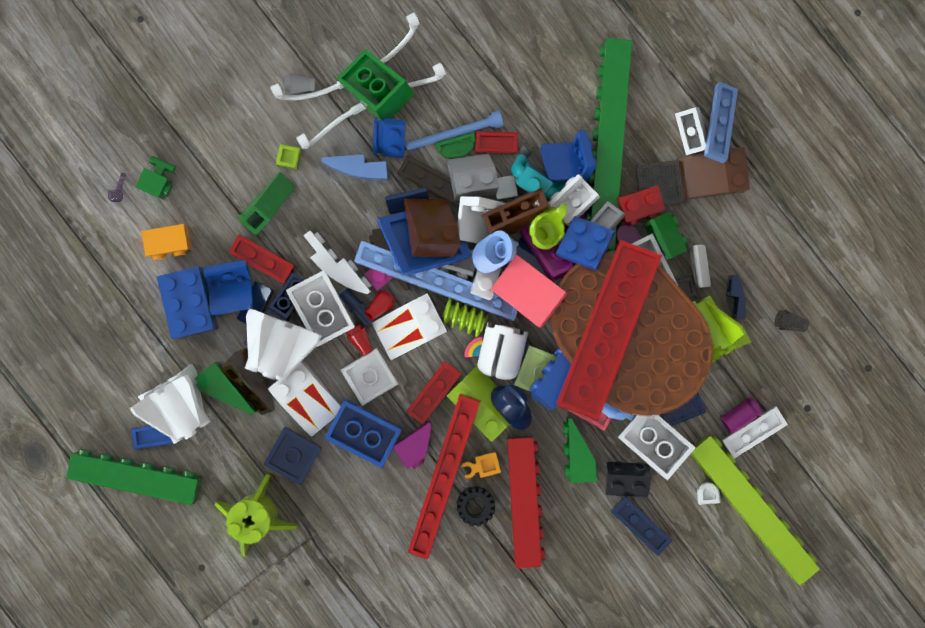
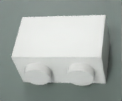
[675,107,707,155]

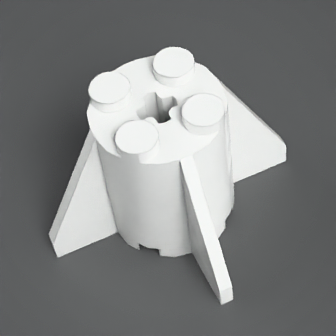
[245,309,322,382]
[130,364,211,444]

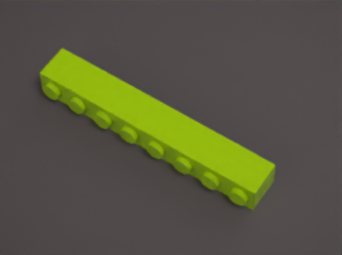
[690,434,820,586]

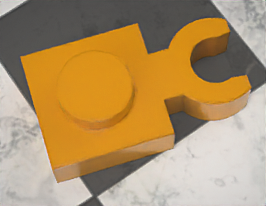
[462,451,501,478]

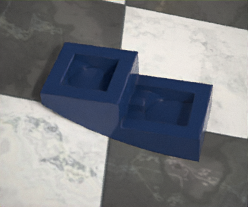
[726,275,746,320]

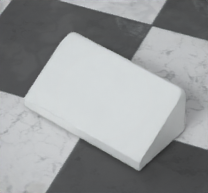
[689,245,711,288]

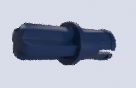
[339,288,375,327]

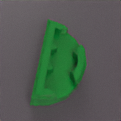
[434,131,475,159]

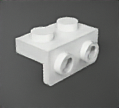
[548,174,600,227]

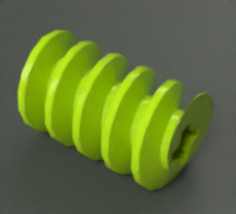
[442,298,489,337]

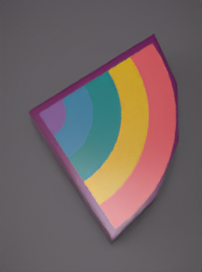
[464,336,483,358]

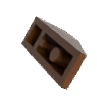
[482,188,550,236]

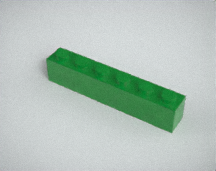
[66,449,202,505]

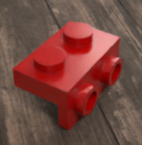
[617,185,665,226]

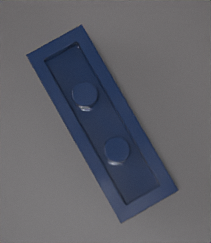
[610,496,673,556]

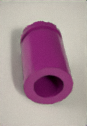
[720,397,762,434]

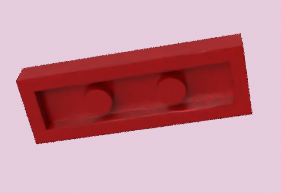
[228,234,295,284]
[406,361,461,425]

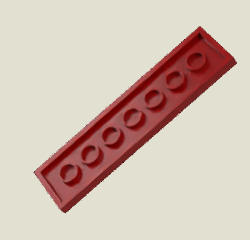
[556,240,662,421]

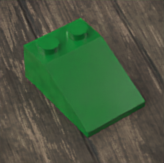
[336,49,415,120]

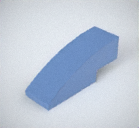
[321,154,388,181]

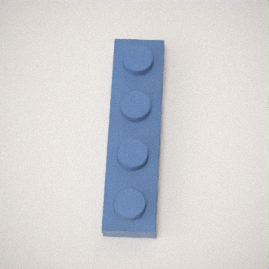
[704,82,738,163]

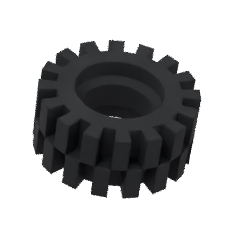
[457,486,495,527]

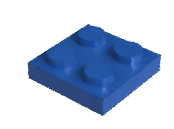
[556,216,615,272]

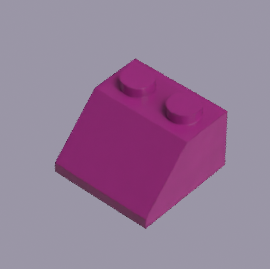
[393,420,432,469]

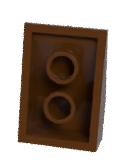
[676,147,750,200]
[404,199,461,257]

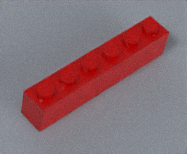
[507,436,545,568]

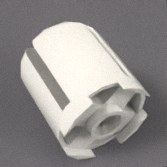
[477,322,528,380]

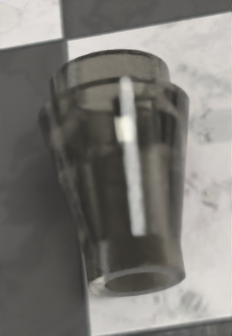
[775,310,809,332]

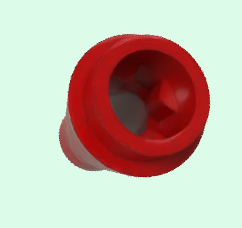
[364,290,395,321]
[346,323,373,356]

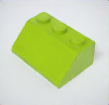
[447,366,509,442]

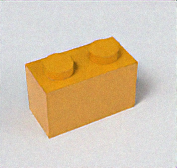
[141,224,192,261]

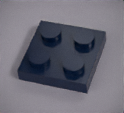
[263,427,322,485]

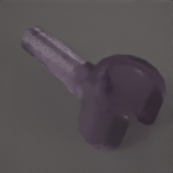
[108,173,126,202]

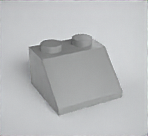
[447,154,499,201]

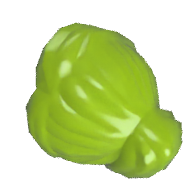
[530,203,567,249]

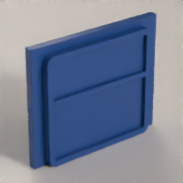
[377,211,472,275]

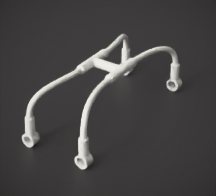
[270,12,446,149]

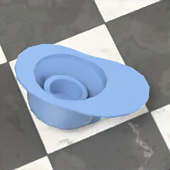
[472,231,519,273]

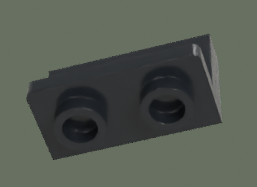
[605,461,651,497]

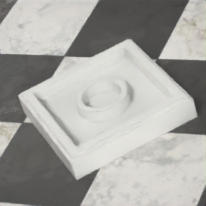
[341,348,399,406]

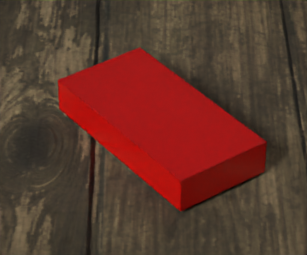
[475,131,518,155]

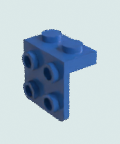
[540,130,597,182]
[203,260,253,315]

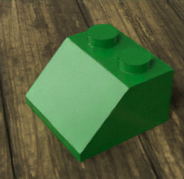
[643,212,688,261]

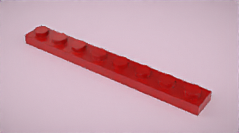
[407,393,481,560]

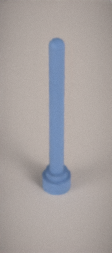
[405,110,504,151]

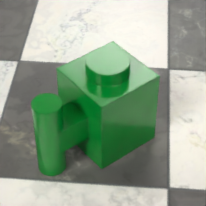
[135,156,176,200]

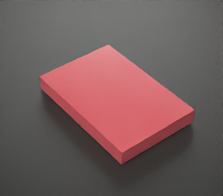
[491,255,568,329]

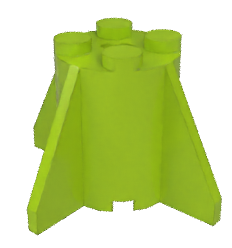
[693,296,752,363]
[214,473,298,557]

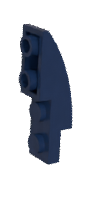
[244,272,304,346]

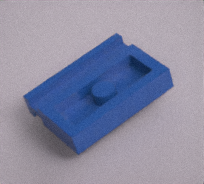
[373,117,406,158]

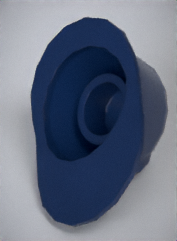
[491,384,532,430]

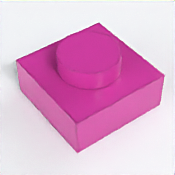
[364,269,394,291]

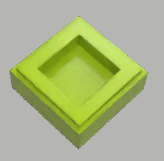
[276,144,302,170]

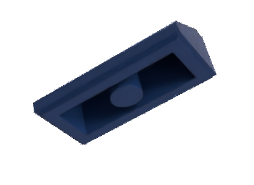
[385,188,429,214]
[237,281,275,324]

